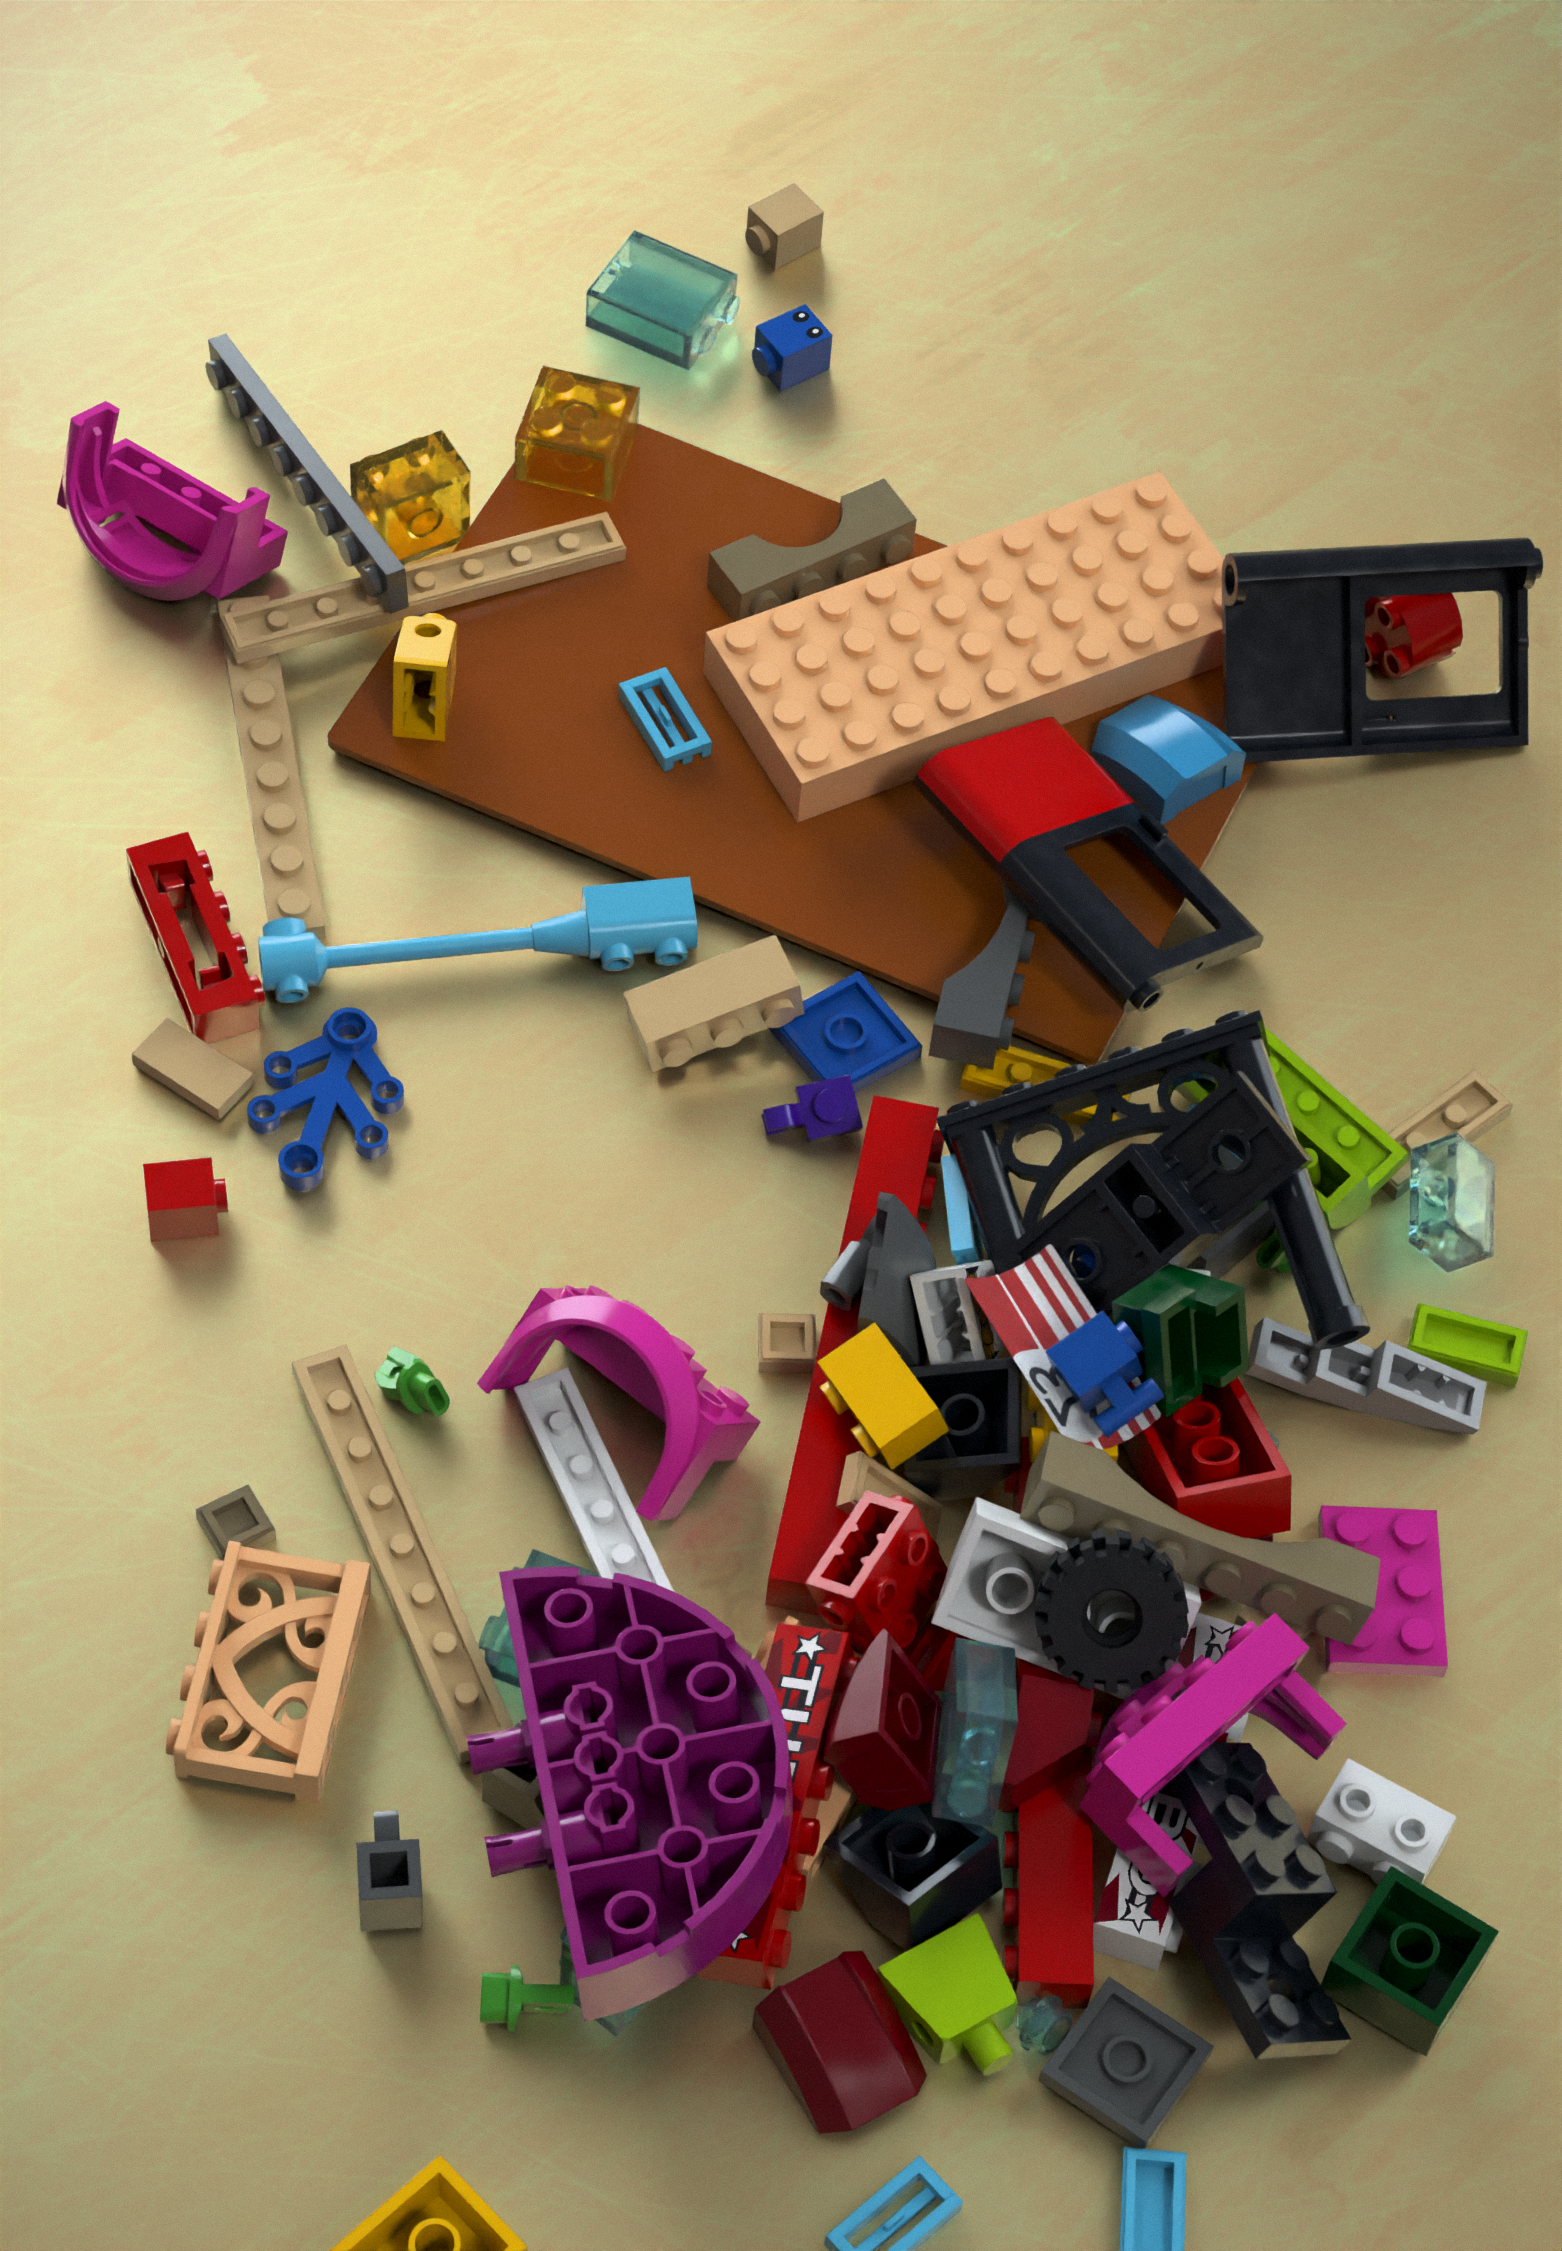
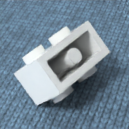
[1307,1758,1457,1885]

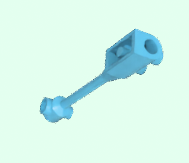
[258,876,698,1003]

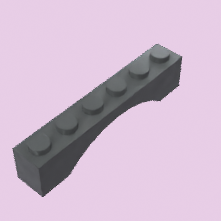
[928,878,1039,1070]

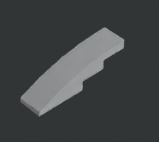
[1245,1317,1487,1435]

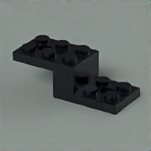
[1002,1071,1313,1317]
[1168,1742,1352,2059]

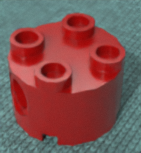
[1365,593,1463,679]

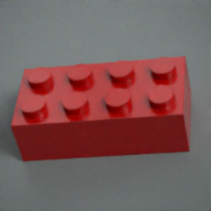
[1122,1377,1292,1538]

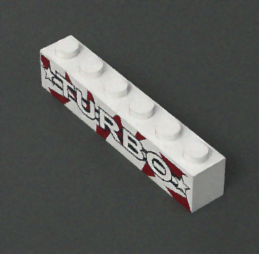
[1093,1612,1249,1971]

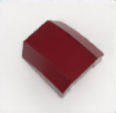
[823,1628,943,1811]
[753,1950,927,2134]

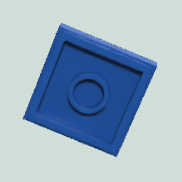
[769,971,922,1093]

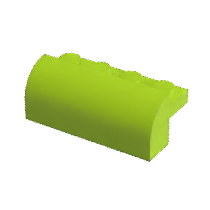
[1175,1026,1409,1229]

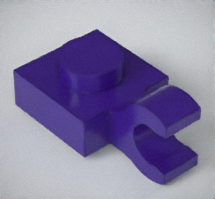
[761,1074,863,1143]

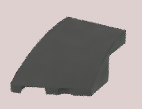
[857,1192,937,1367]

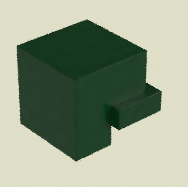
[1112,1264,1249,1417]

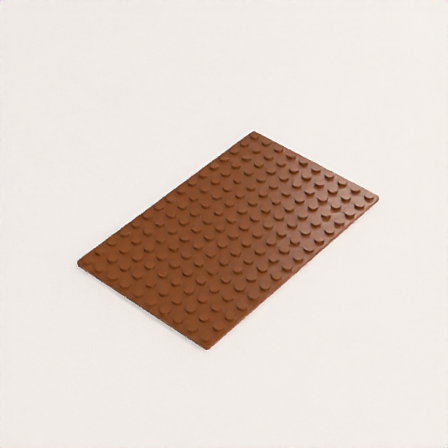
[327,396,1259,1065]

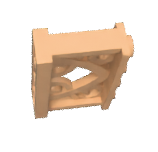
[166,1541,371,1804]

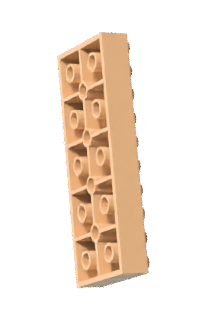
[703,471,1224,823]

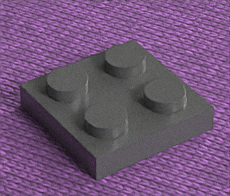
[1038,1976,1214,2149]

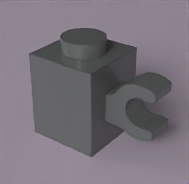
[356,1810,423,1931]

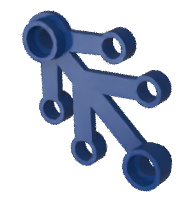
[247,1007,404,1192]

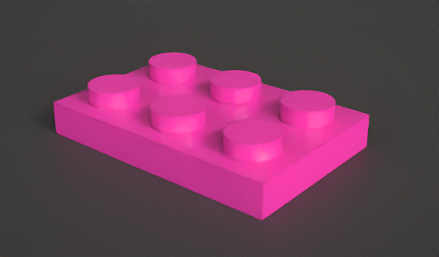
[1318,1505,1448,1677]

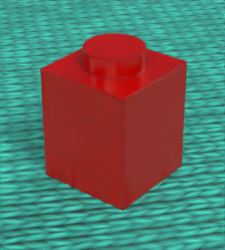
[143,1157,228,1242]

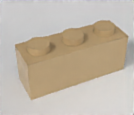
[623,934,805,1072]

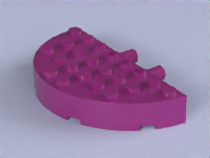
[466,1566,793,2022]

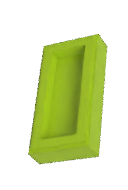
[1407,1303,1528,1387]

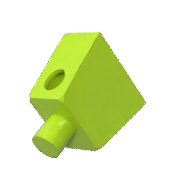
[877,1913,1018,2076]

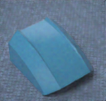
[1091,694,1246,825]

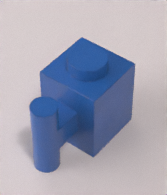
[1045,1311,1165,1438]

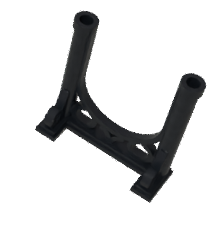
[936,1010,1370,1427]

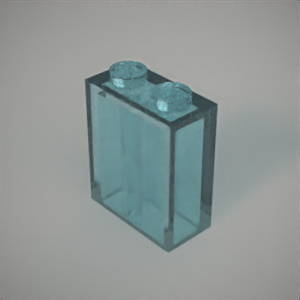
[585,230,740,371]
[932,1637,1018,1827]

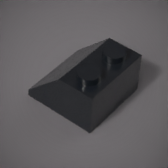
[904,1357,1022,1501]
[823,1793,1003,1951]

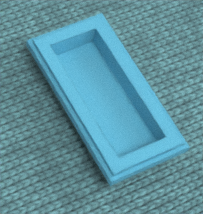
[1120,2147,1187,2251]

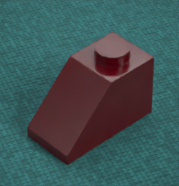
[997,1674,1103,1812]

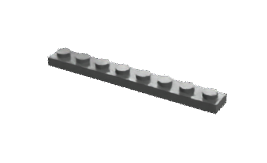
[205,333,409,614]

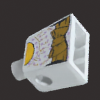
[910,1260,1005,1365]

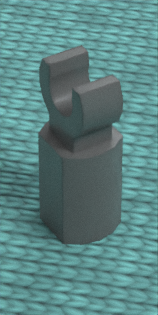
[820,1215,876,1311]

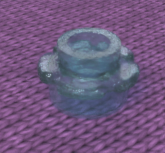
[1016,1996,1073,2055]

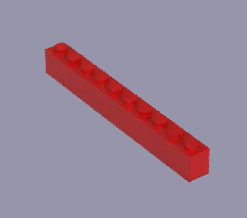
[765,1095,945,1616]
[1002,1437,1094,2009]

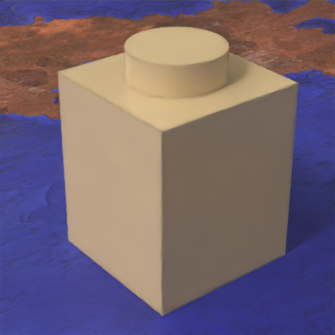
[745,183,824,270]

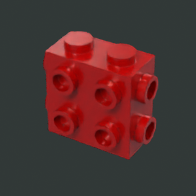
[805,1490,948,1655]

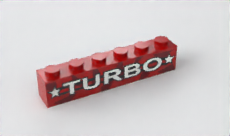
[697,1623,861,1990]

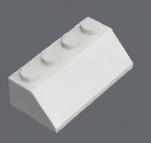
[931,1497,1202,1700]

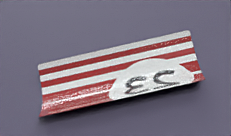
[964,1244,1161,1450]

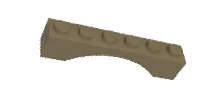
[1020,1431,1381,1646]

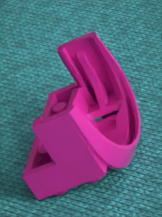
[56,401,288,601]
[477,1285,761,1521]
[1079,1613,1347,1898]

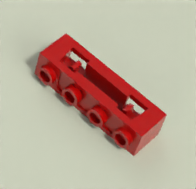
[126,831,266,1044]

